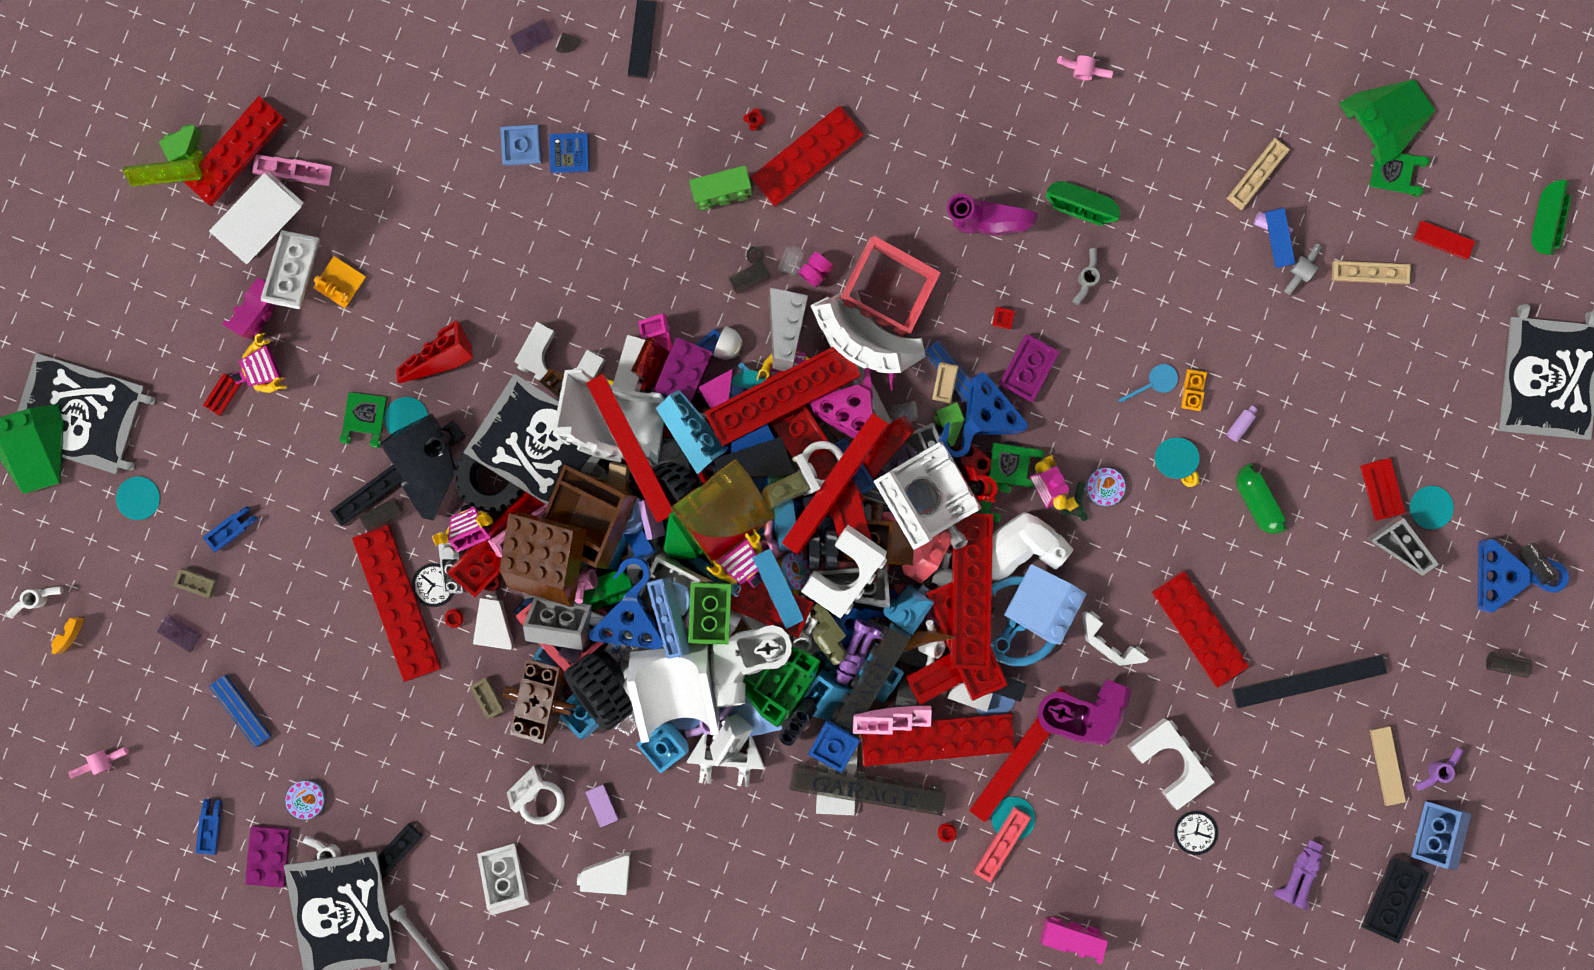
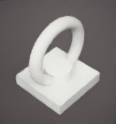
[790,441,843,496]
[507,766,565,825]

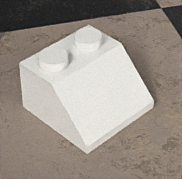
[710,713,754,766]

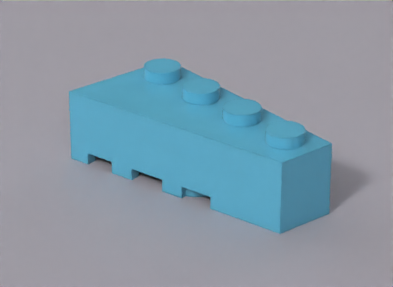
[656,390,730,474]

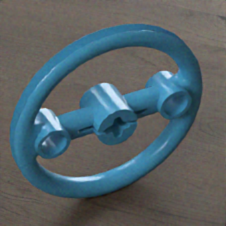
[991,576,1056,666]

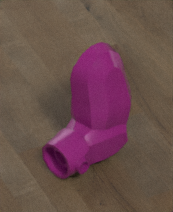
[947,193,1038,236]
[1038,679,1132,745]

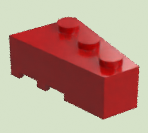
[863,415,915,479]

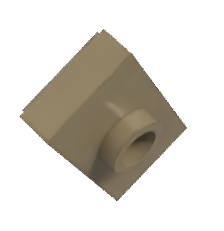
[173,568,218,599]
[469,677,505,720]

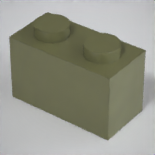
[762,471,809,510]

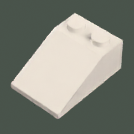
[477,843,530,915]

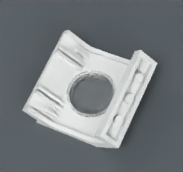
[874,441,981,550]

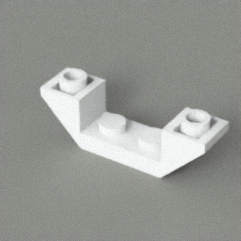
[1082,611,1149,666]

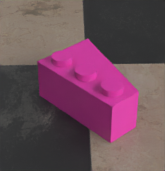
[222,277,276,340]
[1040,916,1108,964]

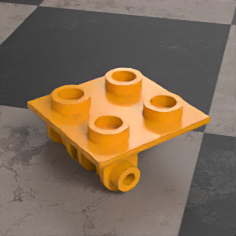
[313,256,366,308]

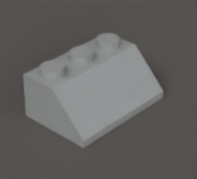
[523,597,592,650]

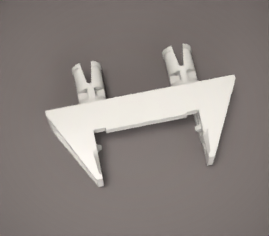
[687,733,764,787]

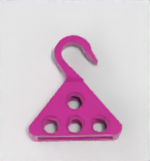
[811,368,896,438]

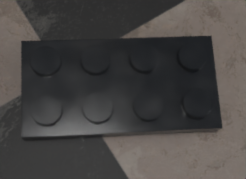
[1361,856,1429,944]

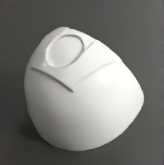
[714,326,743,360]

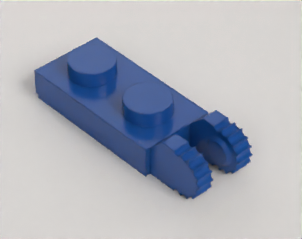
[203,506,258,553]
[196,799,222,855]

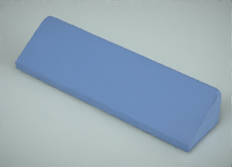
[647,577,691,659]

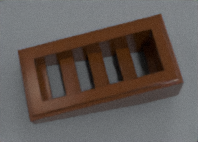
[539,367,564,399]

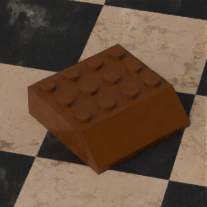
[543,464,637,569]
[499,512,587,607]

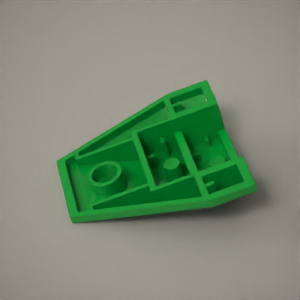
[1339,79,1435,166]
[0,404,64,494]
[664,487,725,559]
[743,647,820,727]

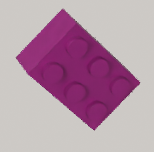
[654,337,713,404]

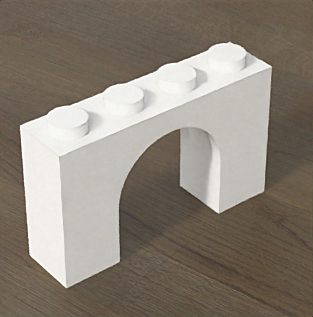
[514,322,606,389]
[801,525,887,618]
[1127,718,1214,810]

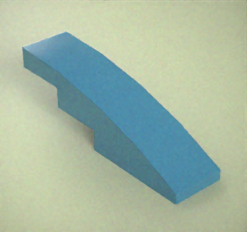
[768,478,796,551]
[752,549,804,629]

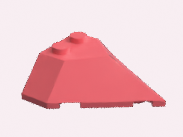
[882,508,951,584]

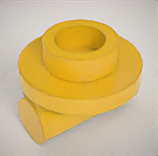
[1181,470,1200,487]

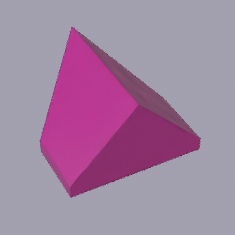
[638,313,672,352]
[699,369,733,409]

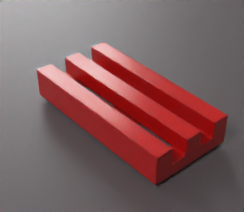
[203,373,241,416]

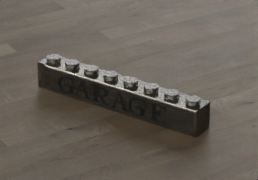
[813,623,911,769]
[789,761,946,816]

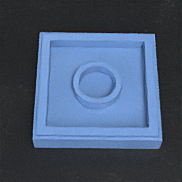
[500,125,541,166]

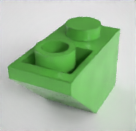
[158,124,201,166]
[933,403,964,447]

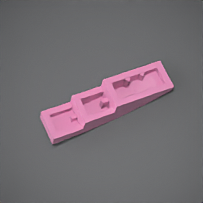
[252,154,332,186]
[853,706,932,734]

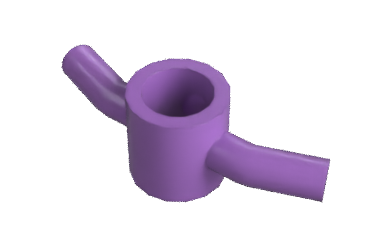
[1415,747,1464,791]

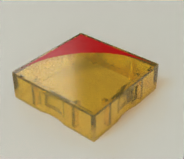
[671,459,775,564]

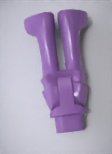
[835,619,887,685]
[1273,840,1324,911]

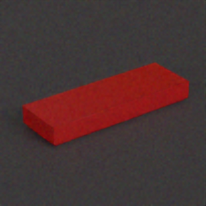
[1413,221,1475,260]

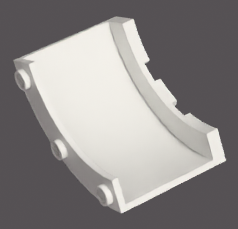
[813,290,926,373]
[553,368,665,465]

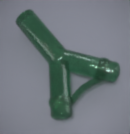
[1061,481,1088,521]

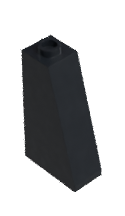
[711,437,794,481]

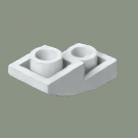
[948,683,993,712]

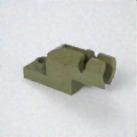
[811,603,847,665]

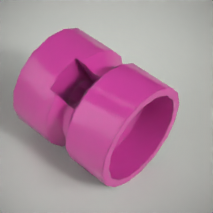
[798,251,833,288]

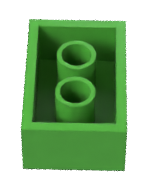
[689,165,752,211]
[688,581,731,645]

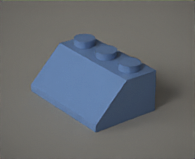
[1411,801,1471,870]

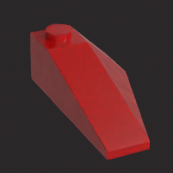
[396,320,473,384]

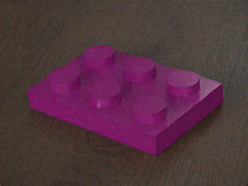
[998,334,1060,403]
[245,825,291,888]

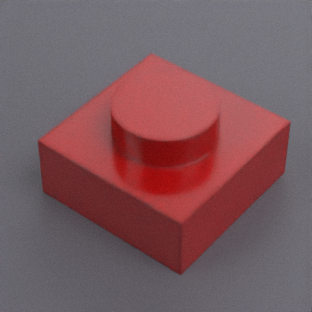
[992,307,1015,330]

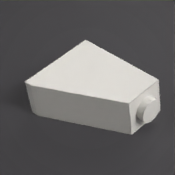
[473,594,515,650]
[577,852,631,895]

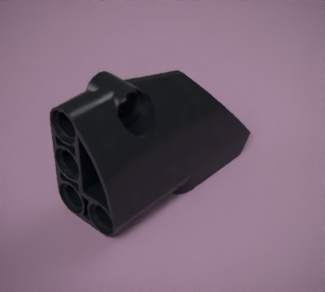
[380,413,457,521]

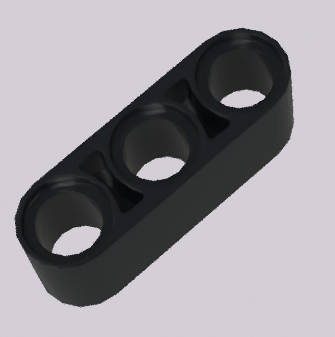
[779,699,817,746]

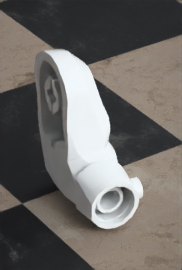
[992,512,1074,582]
[710,625,792,707]

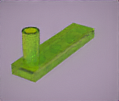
[122,150,204,187]

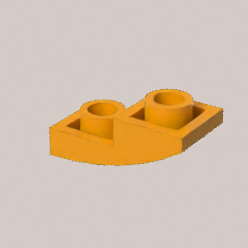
[1181,369,1207,411]
[51,617,84,654]

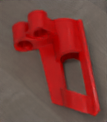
[958,443,998,503]

